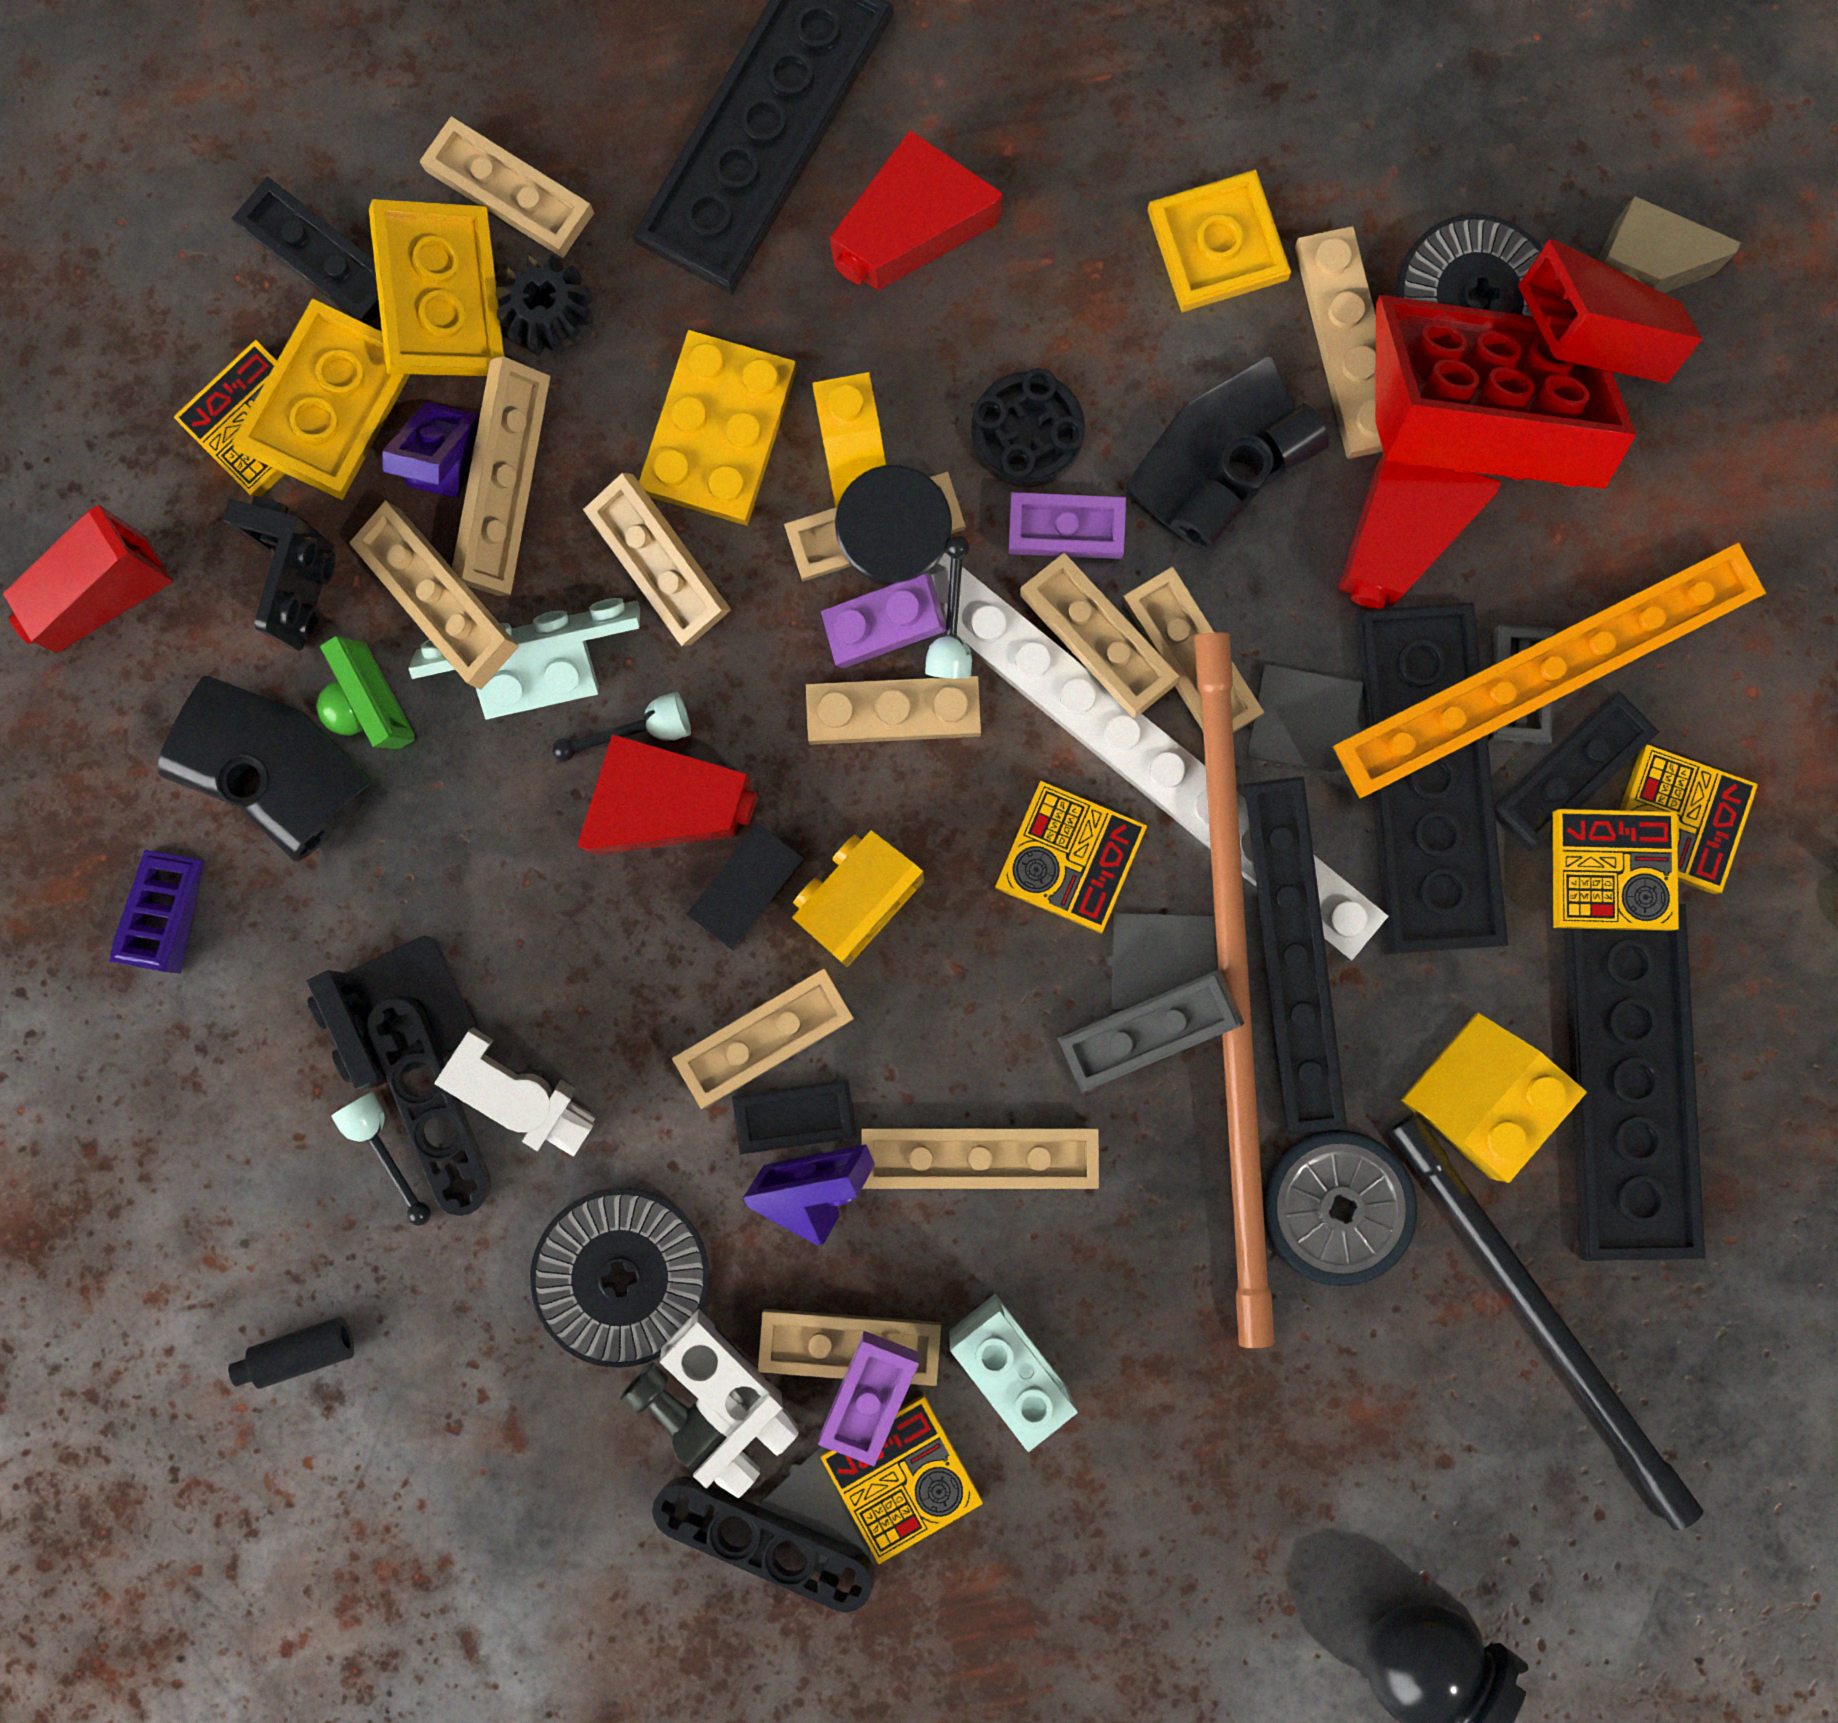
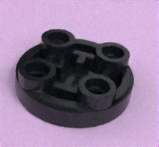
[971,368,1085,487]
[835,465,952,585]

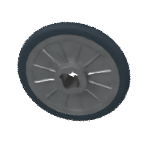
[1263,1130,1418,1286]

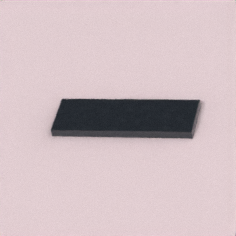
[633,0,894,295]
[1355,602,1508,955]
[1564,904,1706,1261]

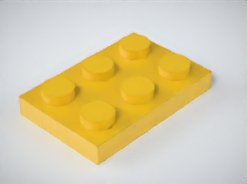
[369,199,504,376]
[232,298,410,500]
[639,330,798,526]

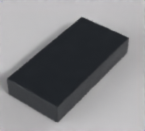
[687,823,805,951]
[732,1079,857,1155]

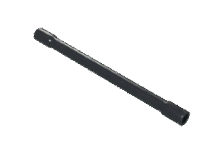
[1388,1112,1704,1530]

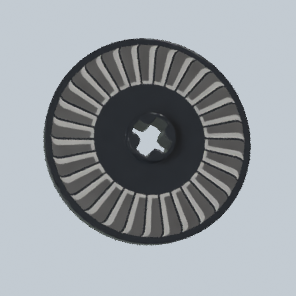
[1395,214,1543,316]
[530,1187,709,1368]

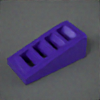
[109,850,205,974]

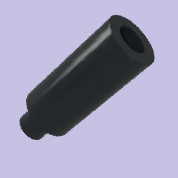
[228,1317,354,1389]

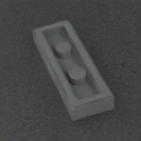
[1058,969,1245,1093]

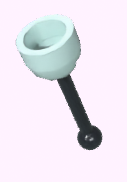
[925,536,972,678]
[552,691,691,761]
[331,1091,431,1226]

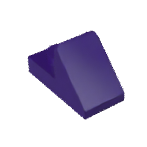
[382,401,479,498]
[743,1144,875,1245]

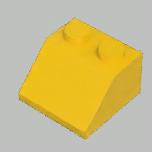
[792,830,924,967]
[1400,1013,1587,1183]

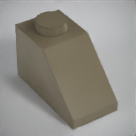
[1598,196,1741,293]

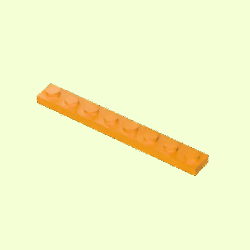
[1333,542,1766,799]

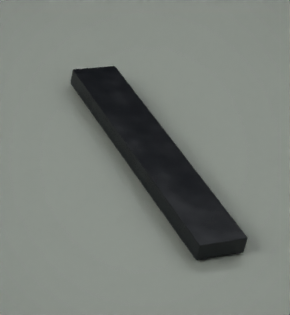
[1244,776,1348,1134]

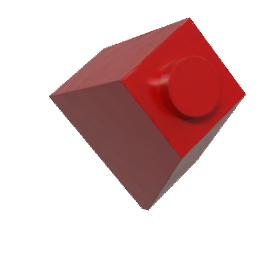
[830,130,1003,291]
[1518,239,1702,384]
[1337,454,1501,609]
[3,504,173,653]
[577,734,757,855]

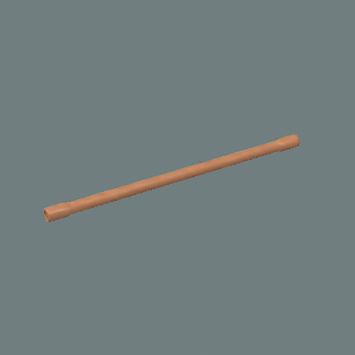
[1194,632,1275,1348]

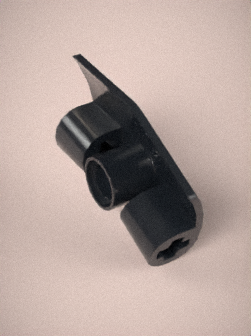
[1126,356,1330,552]
[158,676,373,862]

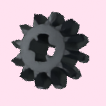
[496,255,594,356]

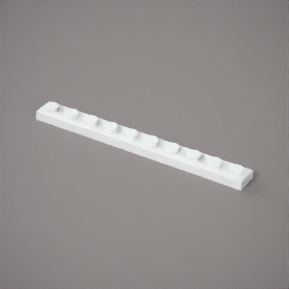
[927,553,1388,962]

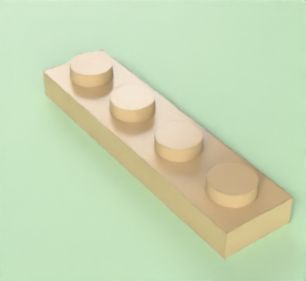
[1294,226,1383,459]
[452,356,550,596]
[349,500,519,690]
[862,1128,1099,1189]

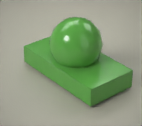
[316,636,415,750]

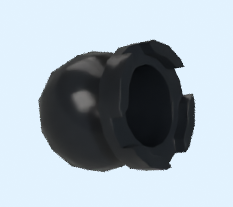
[1364,1601,1529,1723]

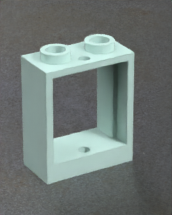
[949,1294,1078,1452]

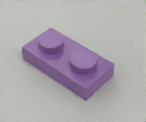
[1008,492,1126,559]
[821,573,947,668]
[818,1331,920,1466]

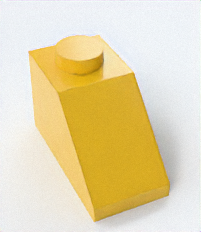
[812,372,886,507]

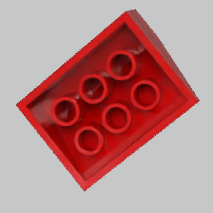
[1375,295,1637,489]

